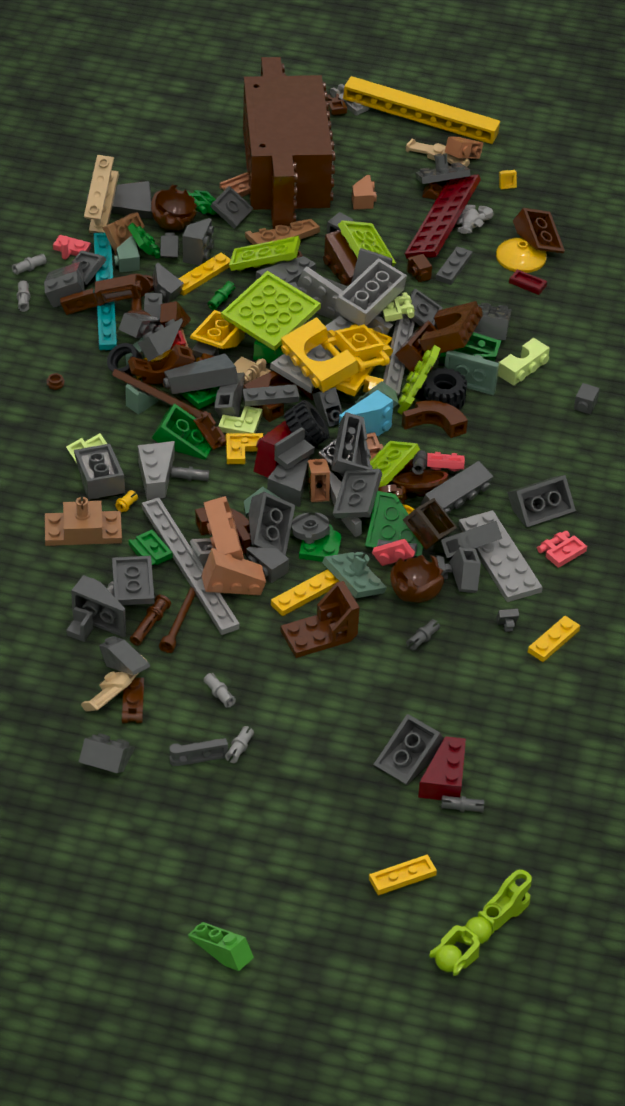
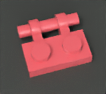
[427,452,465,471]
[537,531,587,568]

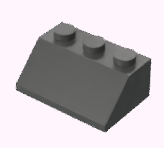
[507,475,576,527]

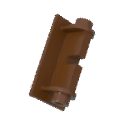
[193,411,227,450]

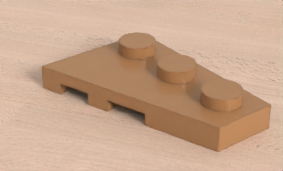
[102,212,144,255]

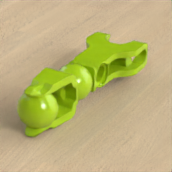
[429,869,532,976]

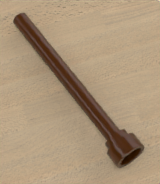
[159,586,196,653]

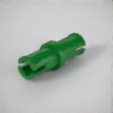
[207,281,236,310]

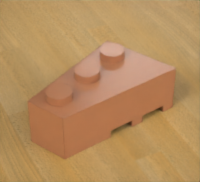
[204,496,244,560]
[201,548,266,595]

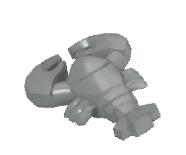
[457,205,494,234]

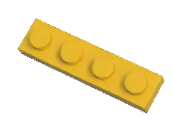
[178,253,231,296]
[271,569,340,616]

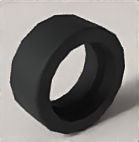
[107,343,143,376]

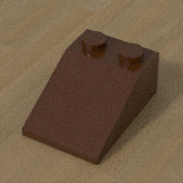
[513,208,565,253]

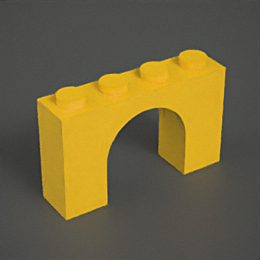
[281,317,359,393]

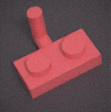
[53,235,91,260]
[372,539,415,566]

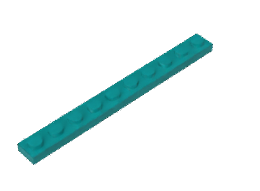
[94,233,117,350]

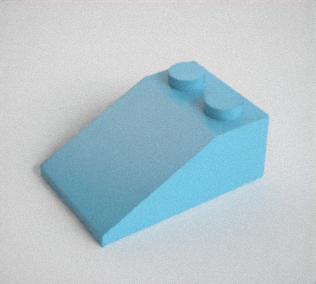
[339,390,393,436]

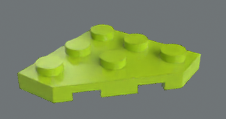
[397,345,441,414]

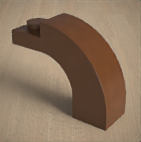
[128,344,195,384]
[402,400,468,438]
[195,507,251,554]

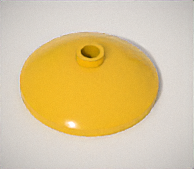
[496,238,547,273]

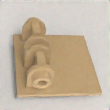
[234,357,271,385]

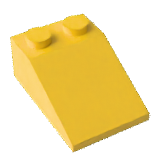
[190,310,245,349]

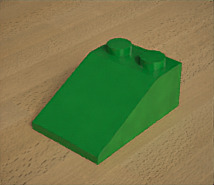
[152,403,212,460]

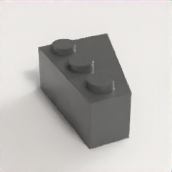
[256,256,316,284]
[331,412,373,474]

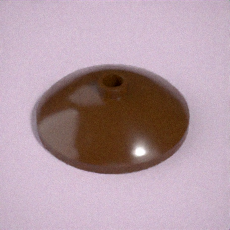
[392,469,448,497]

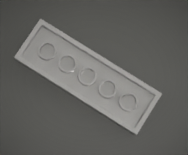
[458,510,542,602]

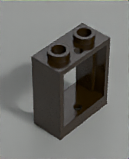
[403,498,457,550]

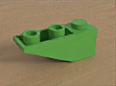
[188,922,254,971]

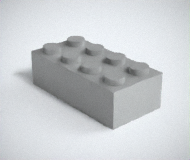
[335,258,407,326]

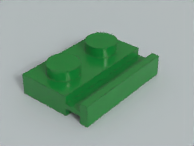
[129,530,173,565]

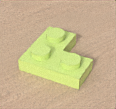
[219,406,262,433]

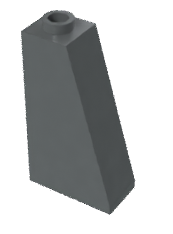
[87,181,154,219]
[163,354,239,394]

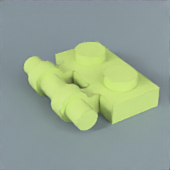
[382,292,415,322]

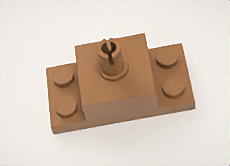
[45,497,122,546]

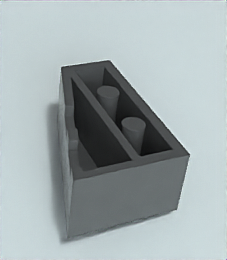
[267,456,310,507]

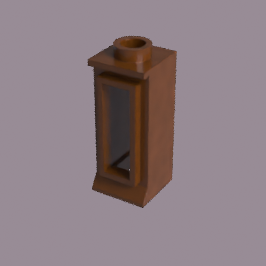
[95,274,143,306]

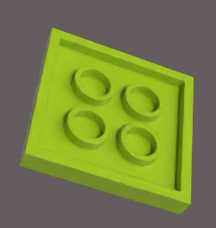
[338,220,396,267]

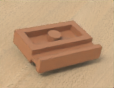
[220,172,250,197]

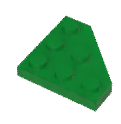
[365,491,424,557]

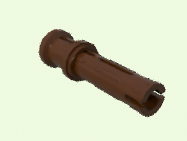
[130,594,171,646]

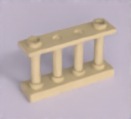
[84,155,119,234]

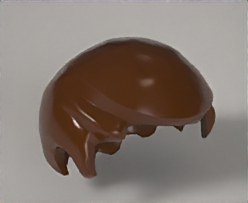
[151,184,197,231]
[390,554,444,603]

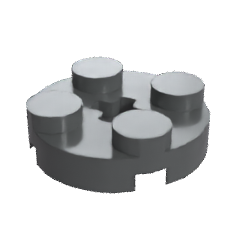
[292,513,330,544]

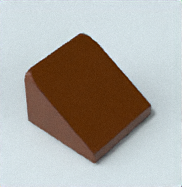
[422,182,443,200]

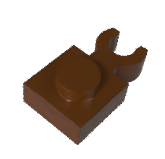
[327,94,347,115]

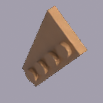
[245,219,320,245]

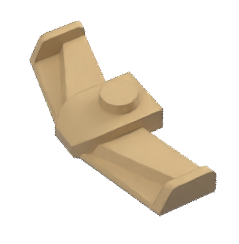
[406,139,470,167]
[81,655,147,711]

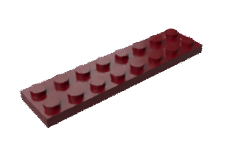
[405,174,481,259]

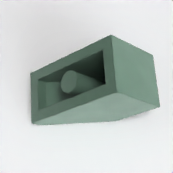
[114,236,140,272]

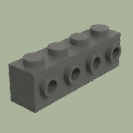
[421,461,493,518]

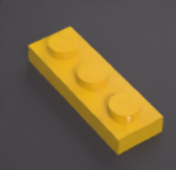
[528,616,580,662]
[369,854,437,895]

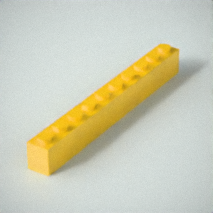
[343,76,500,144]

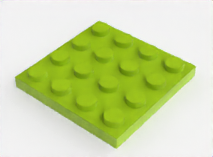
[221,271,321,351]

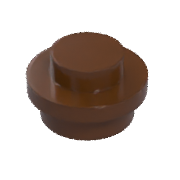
[47,373,65,390]

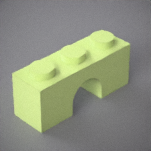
[498,338,550,386]

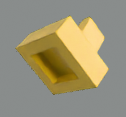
[499,170,517,189]
[363,375,384,393]

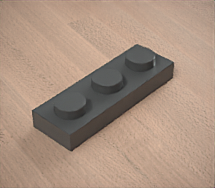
[436,246,473,285]
[242,384,299,406]

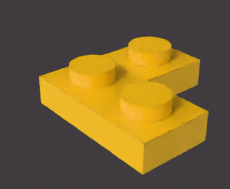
[226,433,263,464]

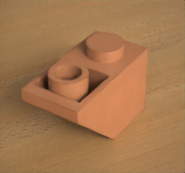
[445,137,483,159]
[352,175,377,209]

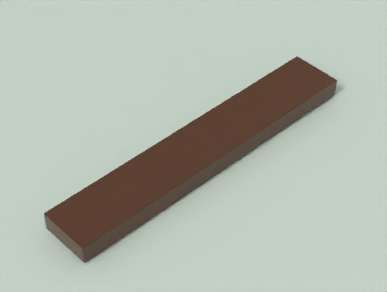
[112,369,213,418]

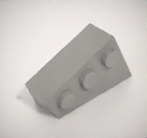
[138,441,175,500]

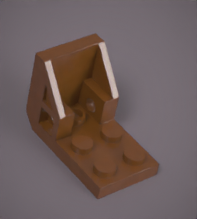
[280,581,360,658]

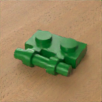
[187,190,217,215]
[128,223,161,259]

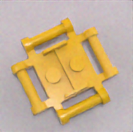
[321,324,393,372]

